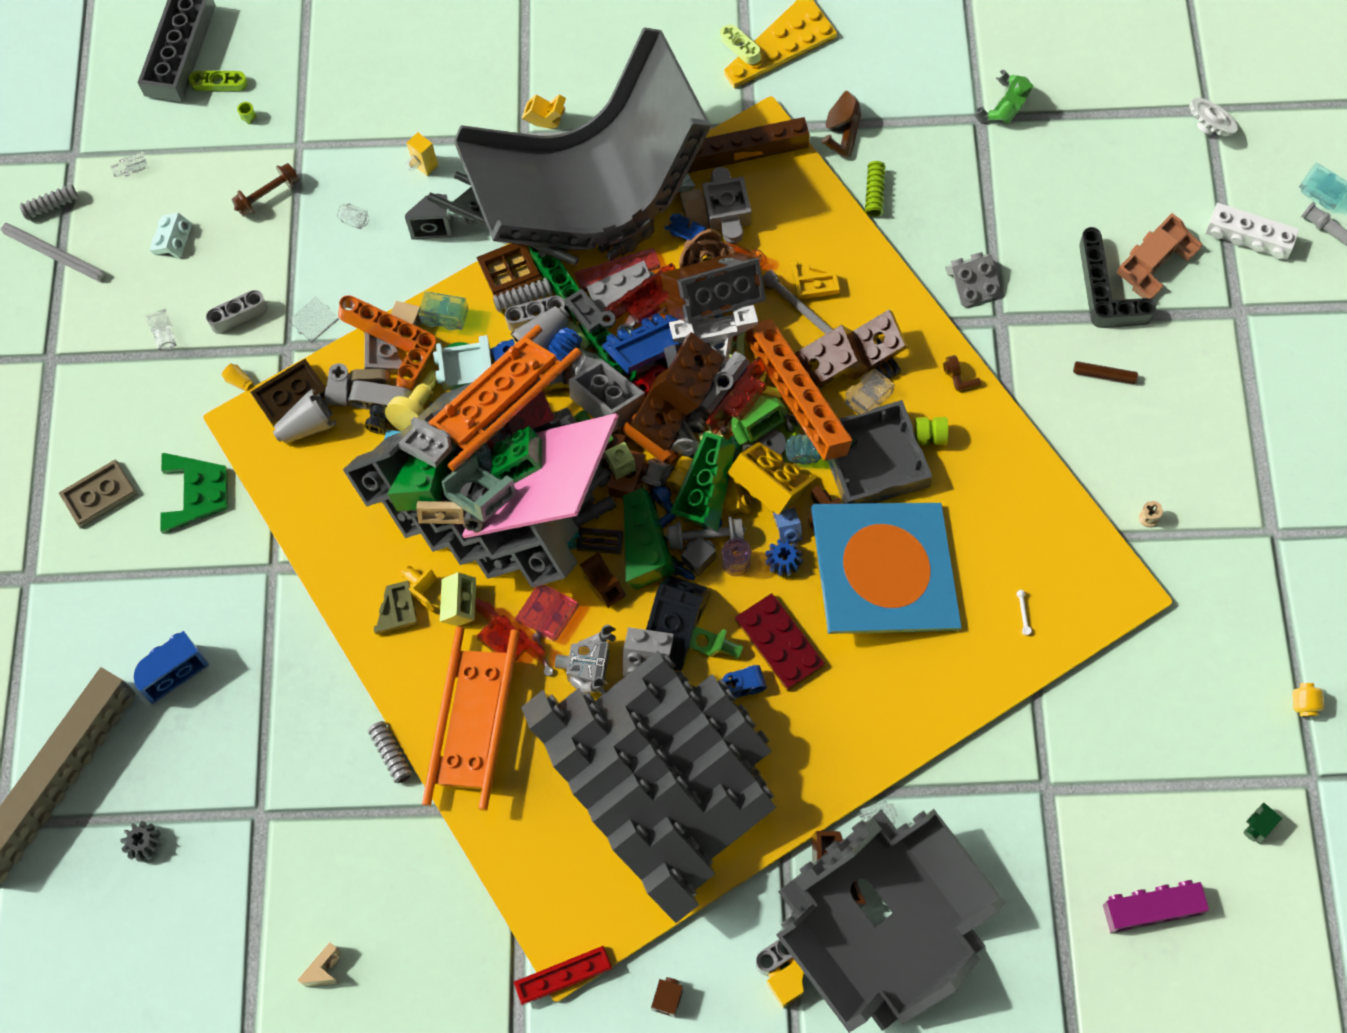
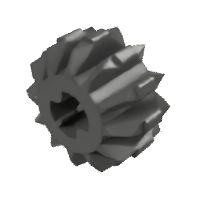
[120,821,162,862]

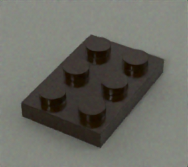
[250,359,326,427]

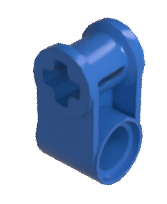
[723,665,767,698]

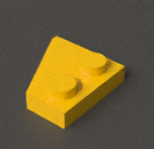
[791,260,840,299]

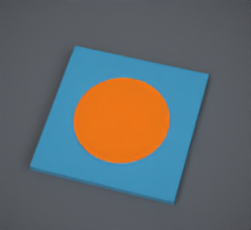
[811,503,961,634]

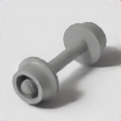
[665,516,747,551]

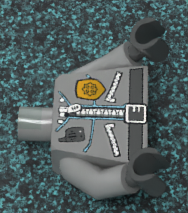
[555,625,616,694]

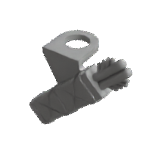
[669,419,699,459]

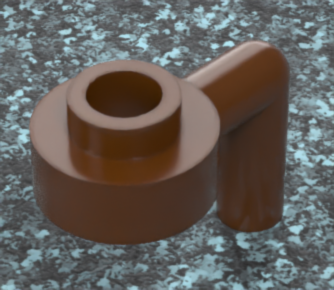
[943,355,981,391]

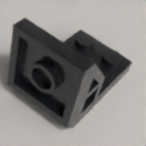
[646,575,712,671]

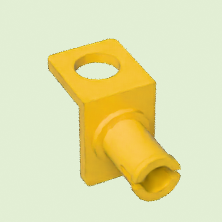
[401,565,437,612]

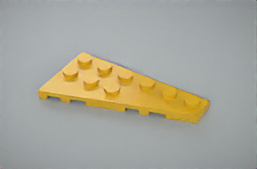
[724,0,837,89]

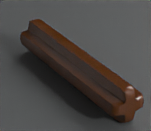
[1073,361,1138,384]

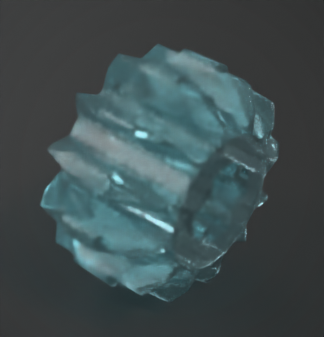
[785,434,821,465]

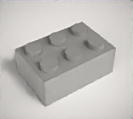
[569,360,645,432]

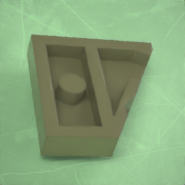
[374,581,418,635]

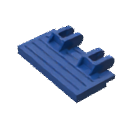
[603,313,682,374]

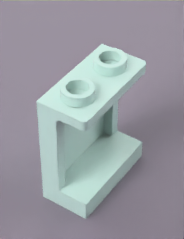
[433,335,492,391]

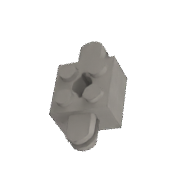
[702,167,751,244]

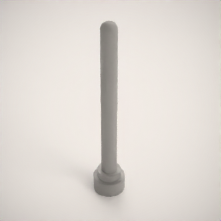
[762,270,833,334]

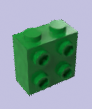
[491,426,542,484]

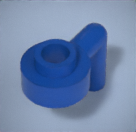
[650,486,676,528]

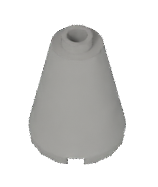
[510,306,570,350]
[273,389,336,444]

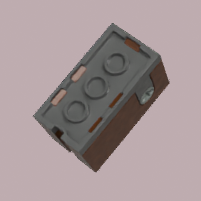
[661,252,766,323]

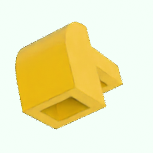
[522,94,566,129]

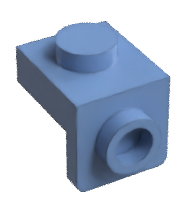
[773,507,803,543]

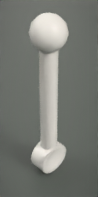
[1017,590,1032,636]

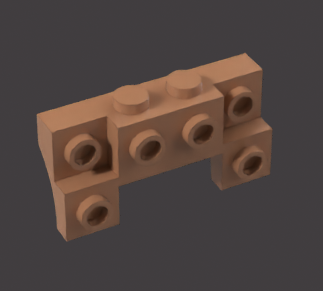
[1117,213,1203,299]

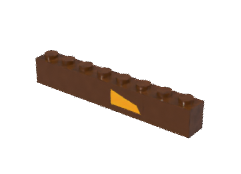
[688,117,810,173]

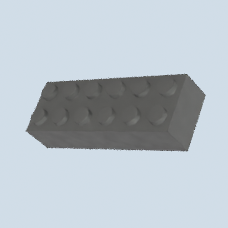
[137,0,216,102]

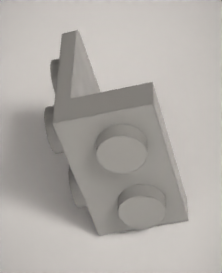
[945,252,1001,307]
[623,627,674,677]

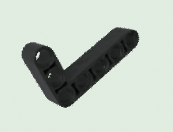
[1079,227,1156,328]

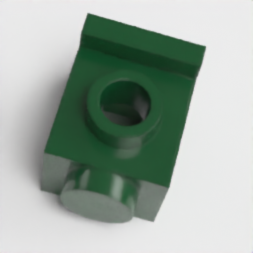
[1243,802,1283,844]

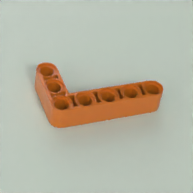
[338,295,436,390]

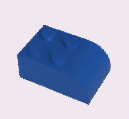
[134,631,209,705]

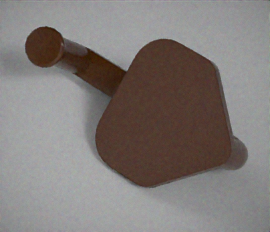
[821,90,861,159]

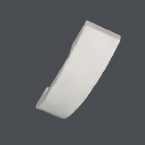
[669,305,758,343]

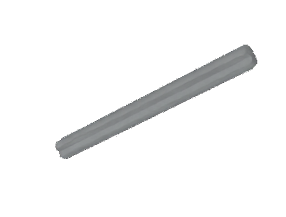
[1,223,105,282]

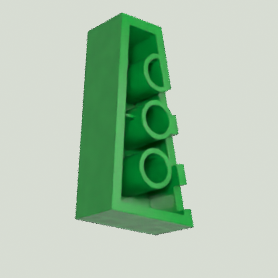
[670,432,736,532]
[387,442,456,511]
[623,487,676,590]

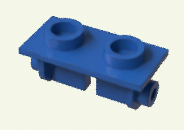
[664,213,707,240]

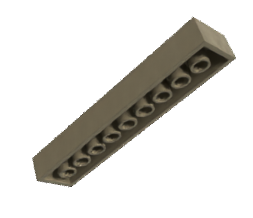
[0,667,136,884]

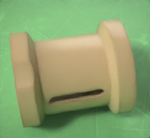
[1139,501,1163,527]

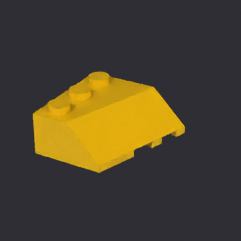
[727,442,818,515]

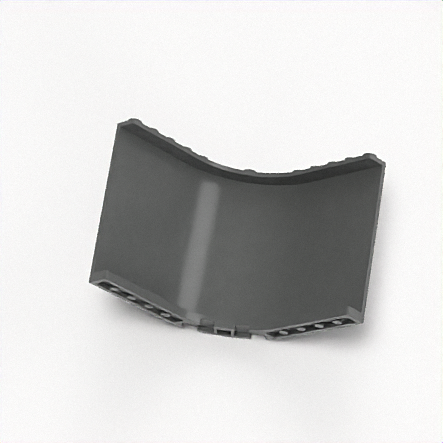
[454,27,711,250]

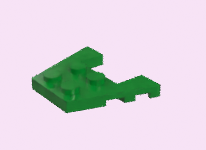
[160,453,228,534]

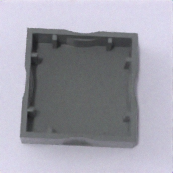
[827,400,932,504]

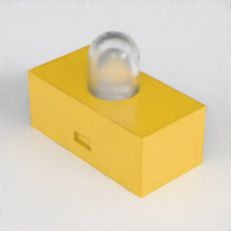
[405,132,438,176]

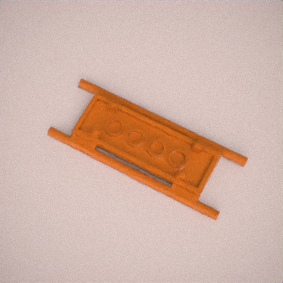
[428,325,582,471]
[422,627,520,811]

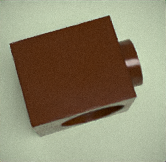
[651,977,684,1018]

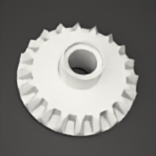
[1189,98,1238,136]

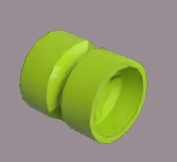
[915,417,948,446]

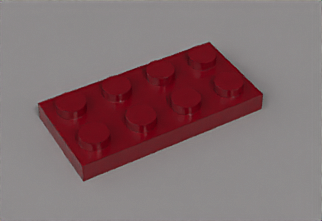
[735,593,825,691]

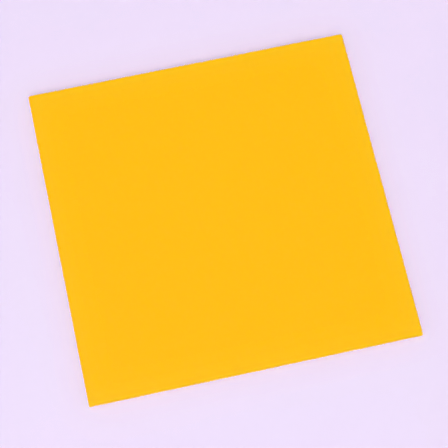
[203,96,1172,1002]

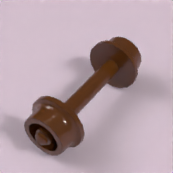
[231,163,299,217]

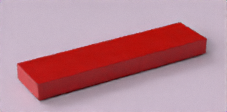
[513,945,612,1006]

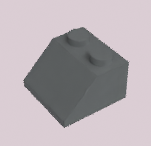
[405,193,453,239]

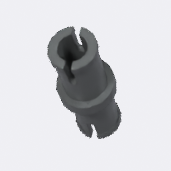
[572,495,617,527]

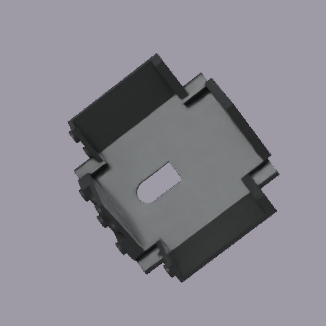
[776,809,1006,1033]

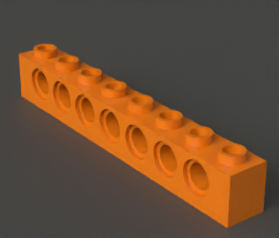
[745,319,852,461]

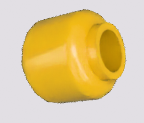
[1292,683,1325,717]

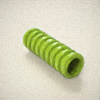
[865,161,886,217]

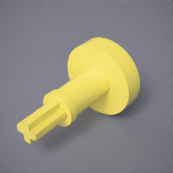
[385,370,437,432]

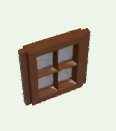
[476,243,541,296]

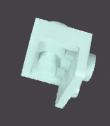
[149,213,192,258]

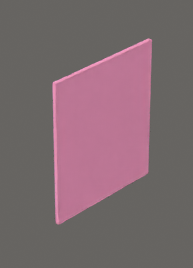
[462,414,619,538]

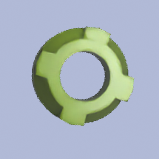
[237,102,257,124]

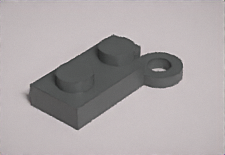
[565,289,615,334]

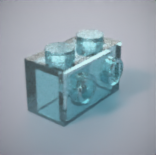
[1299,162,1347,210]
[419,291,468,330]

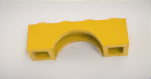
[767,958,804,1008]

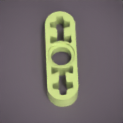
[720,25,761,64]

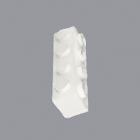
[1205,203,1299,260]

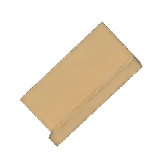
[417,500,465,524]

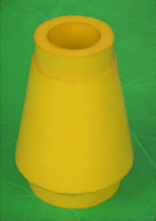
[221,363,254,391]

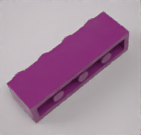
[1103,880,1209,933]

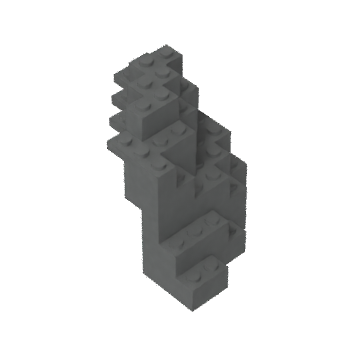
[343,383,604,588]
[521,651,777,923]

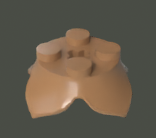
[679,229,735,268]

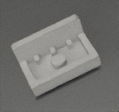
[399,417,453,468]

